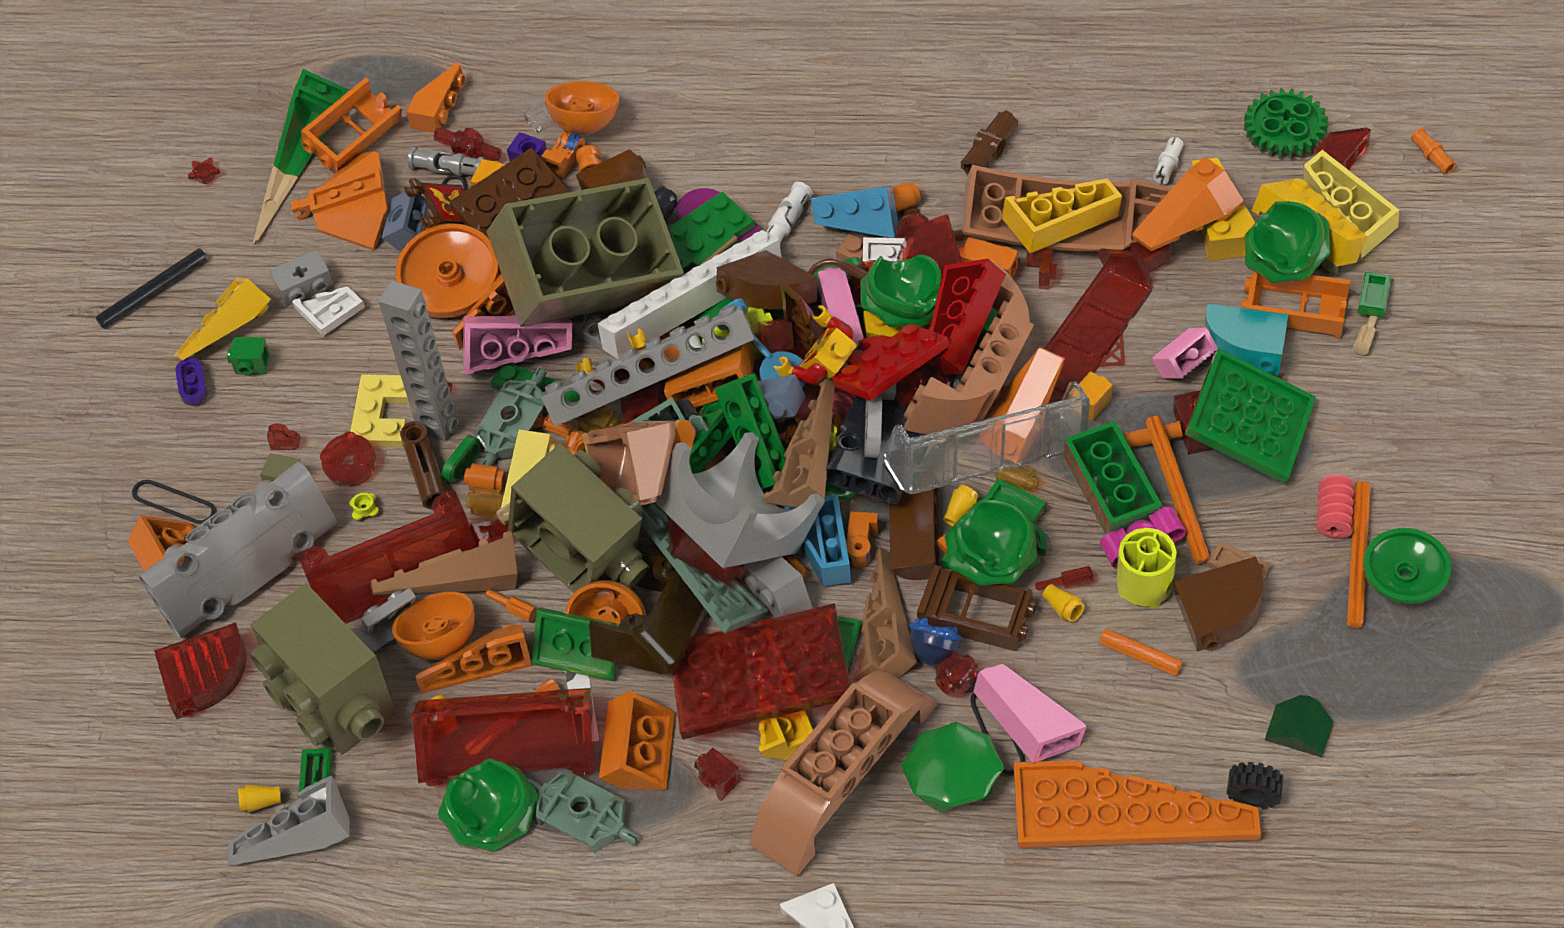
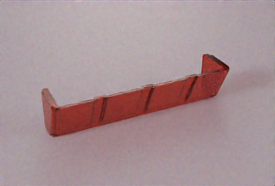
[999,248,1153,429]

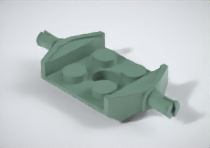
[474,367,547,466]
[528,771,640,853]

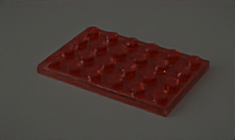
[672,603,850,740]

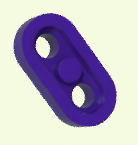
[175,357,207,406]

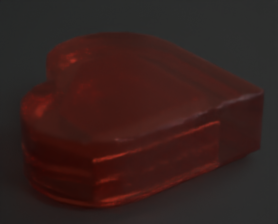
[267,423,301,450]

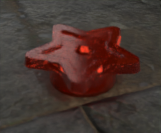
[188,158,220,184]

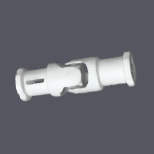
[766,182,813,246]

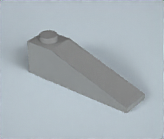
[228,776,350,865]

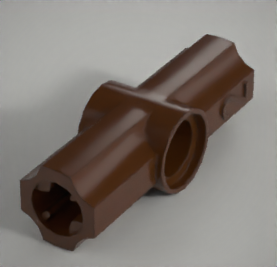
[961,110,1018,175]

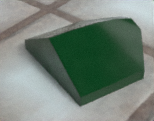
[1265,695,1333,757]

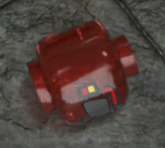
[935,653,978,696]

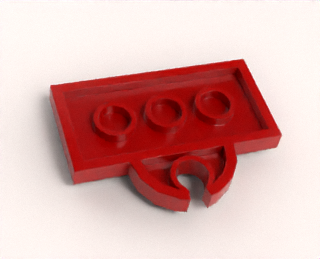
[832,324,950,401]

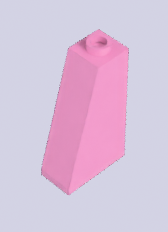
[817,266,864,349]
[973,664,1087,763]

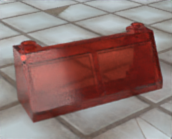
[296,490,477,624]
[412,688,596,786]

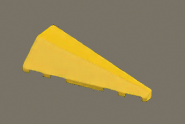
[759,627,813,760]

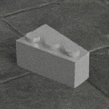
[731,557,815,633]

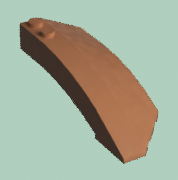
[963,165,1173,251]

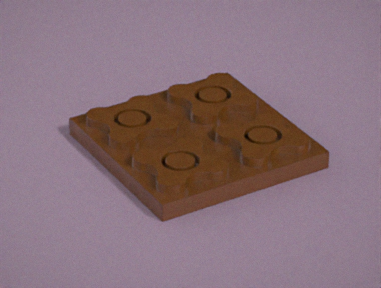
[450,148,570,238]

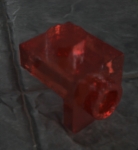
[1026,248,1057,290]
[468,517,508,547]

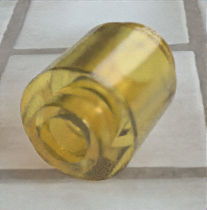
[996,460,1039,493]
[466,487,504,517]

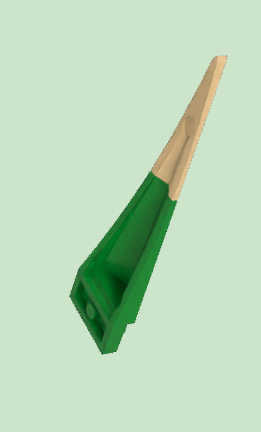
[253,69,349,244]

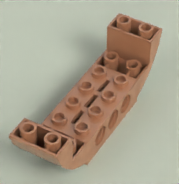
[903,262,1034,435]
[750,670,938,877]

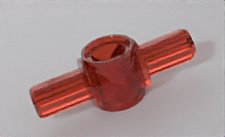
[433,128,502,161]

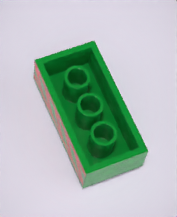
[1064,421,1162,535]

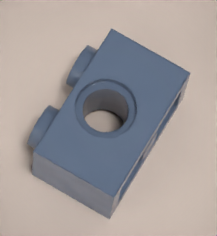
[382,192,430,252]

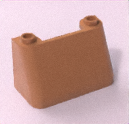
[582,421,676,505]

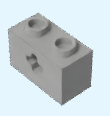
[270,250,334,307]

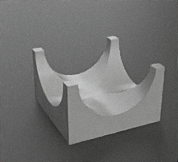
[655,432,825,568]

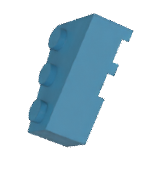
[811,185,900,238]
[783,494,851,586]

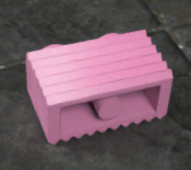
[1152,327,1218,379]

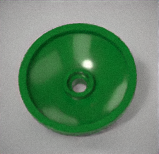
[1363,528,1451,604]

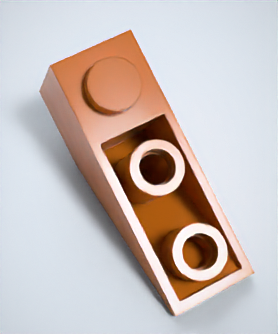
[406,62,466,134]

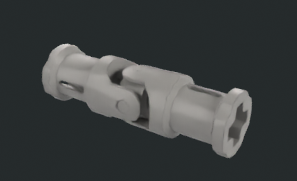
[408,146,486,176]

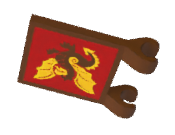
[403,178,466,228]

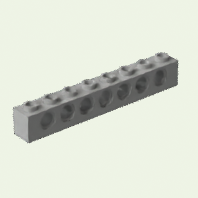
[378,280,459,441]
[541,304,755,426]

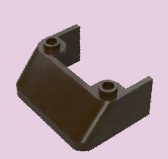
[589,551,707,674]

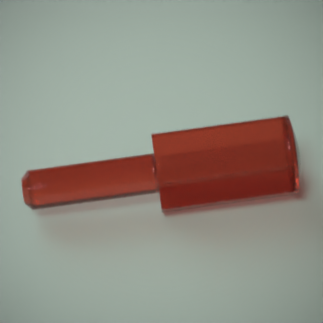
[1035,566,1093,591]

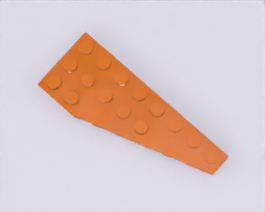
[1014,760,1261,848]

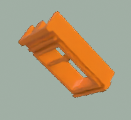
[301,77,402,173]
[1241,271,1350,338]

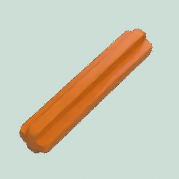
[1100,629,1182,675]

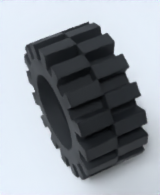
[1227,762,1284,810]

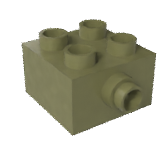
[508,443,649,593]
[249,583,397,755]

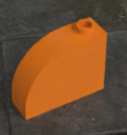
[664,342,755,408]

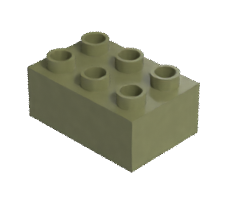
[487,178,684,327]

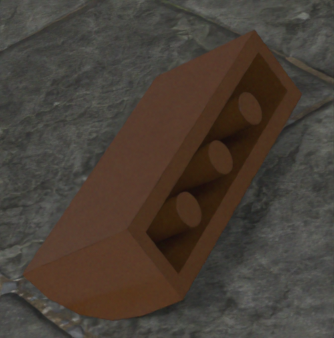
[889,469,940,580]

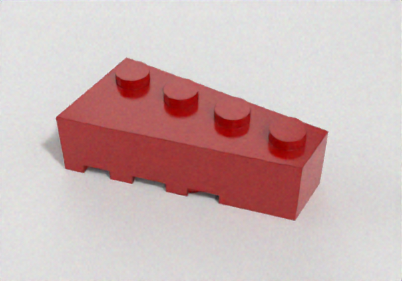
[926,259,1006,376]

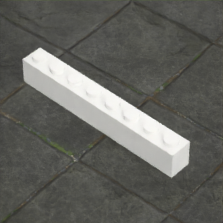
[598,230,782,359]

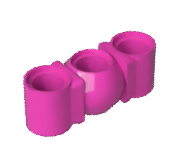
[1100,506,1186,568]

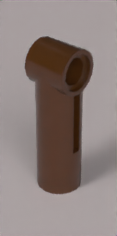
[400,421,449,509]

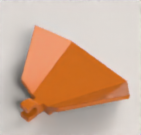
[291,151,388,251]

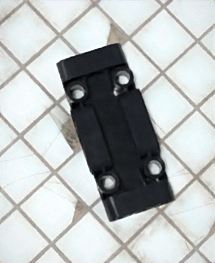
[826,363,956,504]

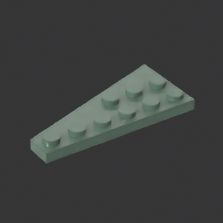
[639,501,769,634]

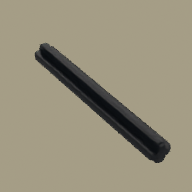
[95,248,207,329]

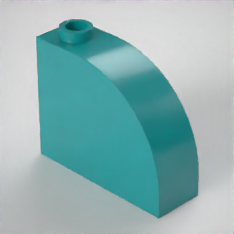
[1204,303,1288,376]

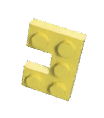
[349,375,409,447]

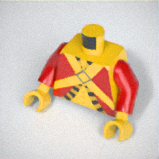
[773,305,857,385]

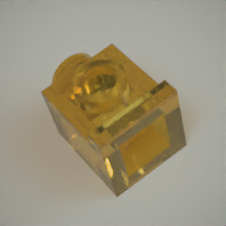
[576,405,621,432]

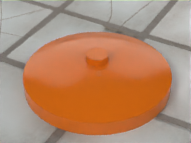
[395,224,500,318]

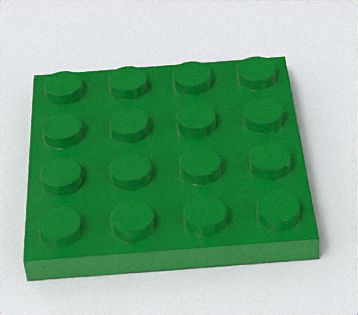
[1185,348,1316,483]

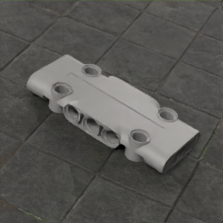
[138,461,338,639]

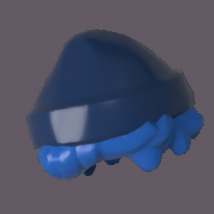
[909,618,961,666]

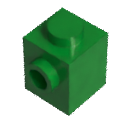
[227,337,270,375]

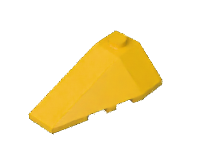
[174,277,271,361]

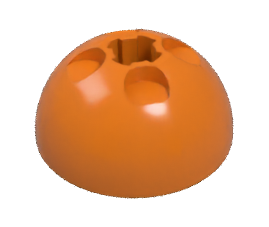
[545,81,619,135]
[565,580,647,624]
[392,592,475,660]

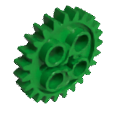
[1244,88,1328,159]

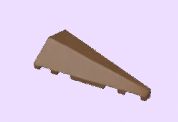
[763,378,834,507]
[371,531,518,595]
[853,548,917,681]

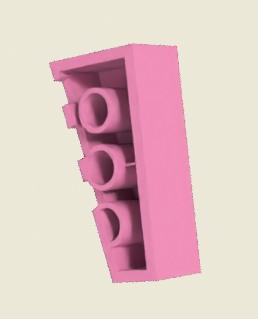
[463,316,572,375]

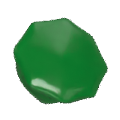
[1244,201,1330,283]
[860,255,941,327]
[945,500,1037,586]
[901,722,1004,813]
[438,758,539,852]

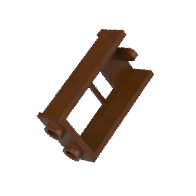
[917,565,1036,651]

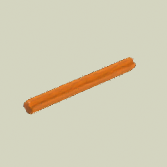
[1146,415,1210,565]
[1347,481,1371,629]

